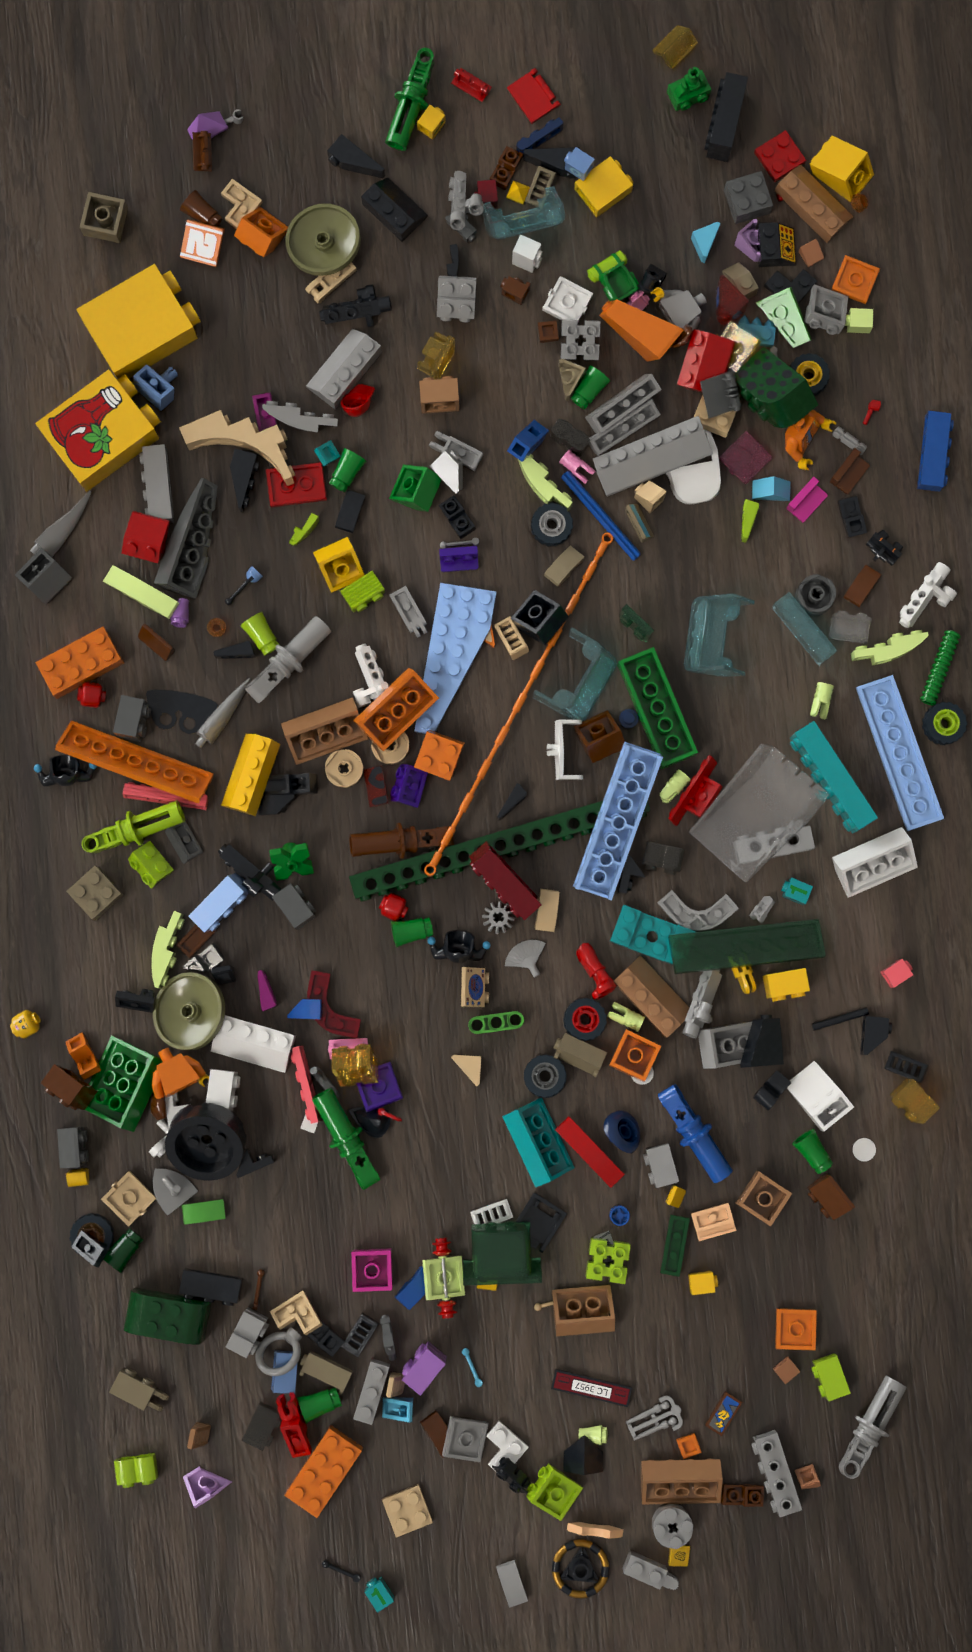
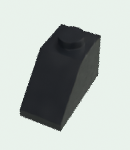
[860,1016,892,1055]

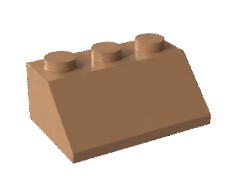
[552,1285,615,1336]

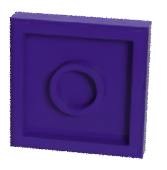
[354,1062,403,1112]

